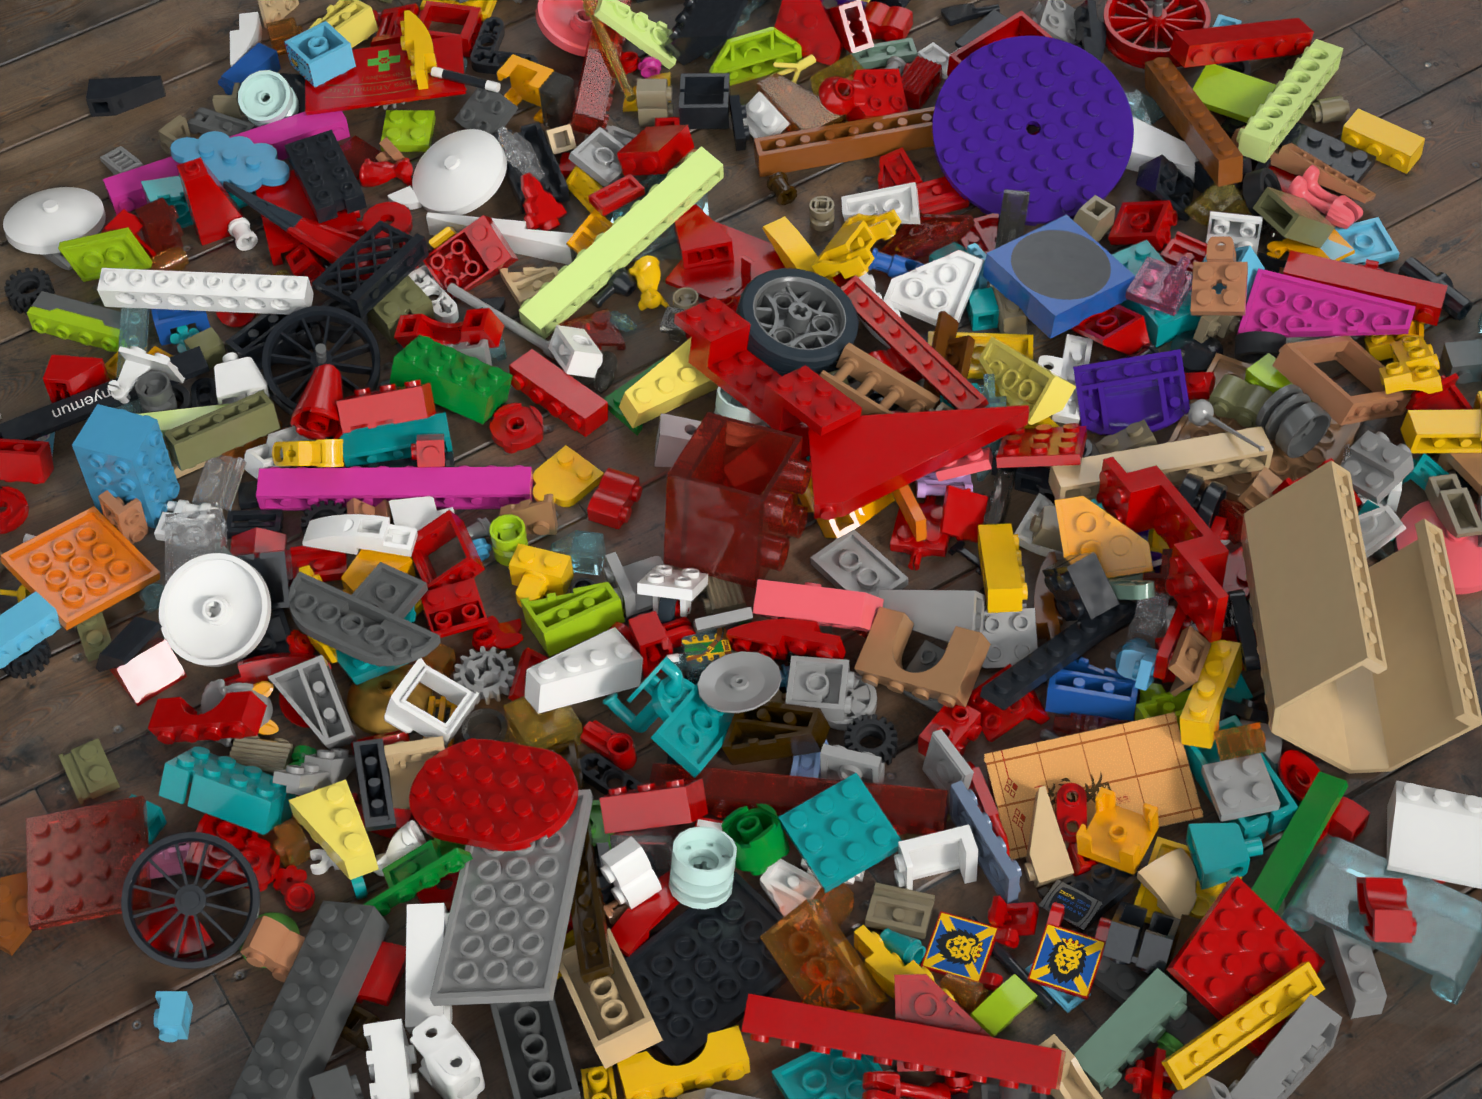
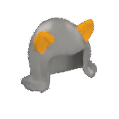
[201,679,279,747]

